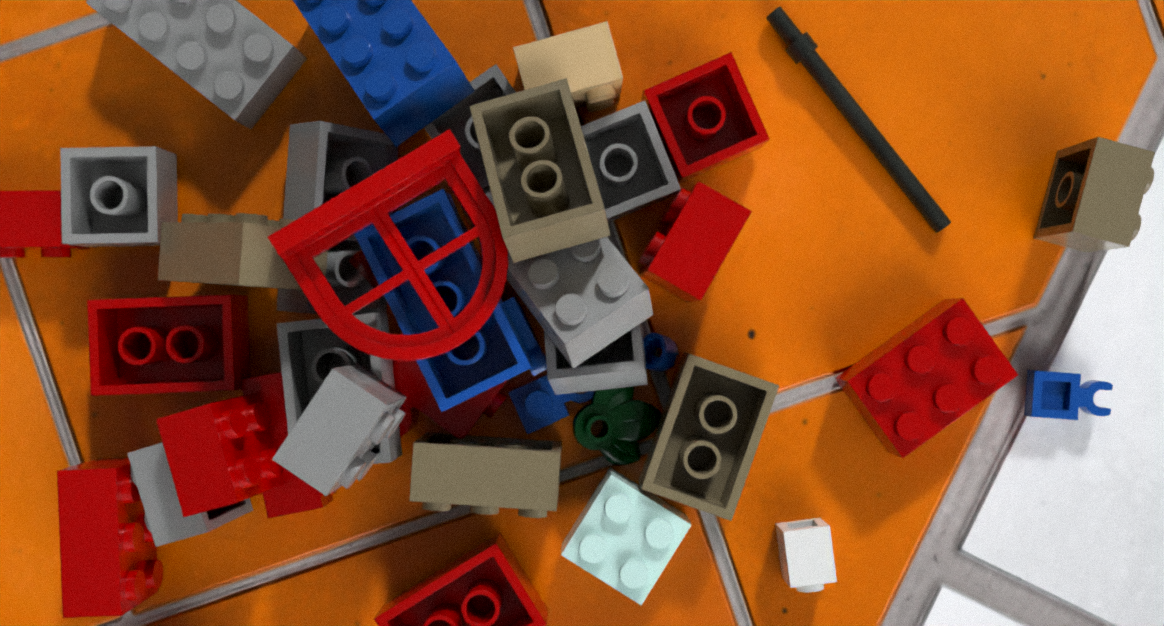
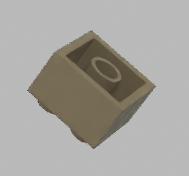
[1034,137,1155,253]

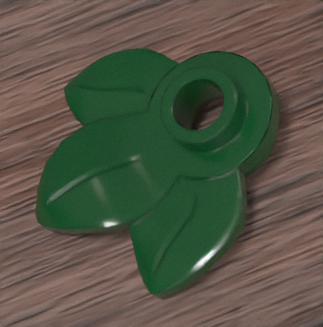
[572,386,661,465]

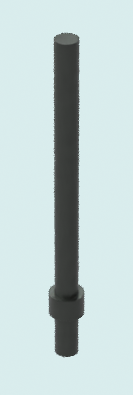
[766,6,951,233]

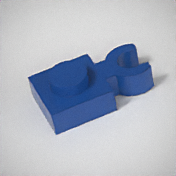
[503,297,547,376]
[1024,370,1113,420]
[509,375,594,435]

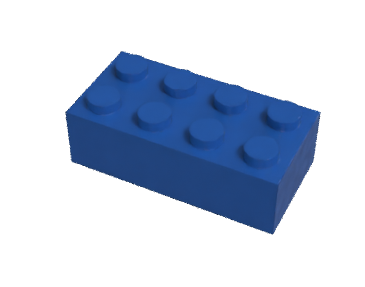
[293,0,475,147]
[354,189,534,412]

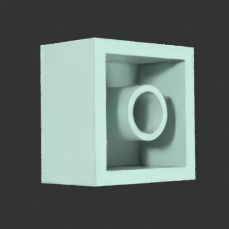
[561,467,692,605]

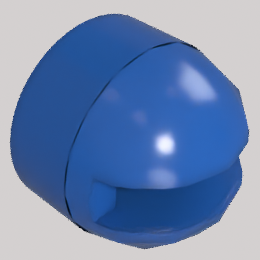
[643,333,679,372]

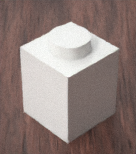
[775,518,837,593]

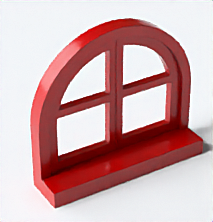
[268,129,508,361]

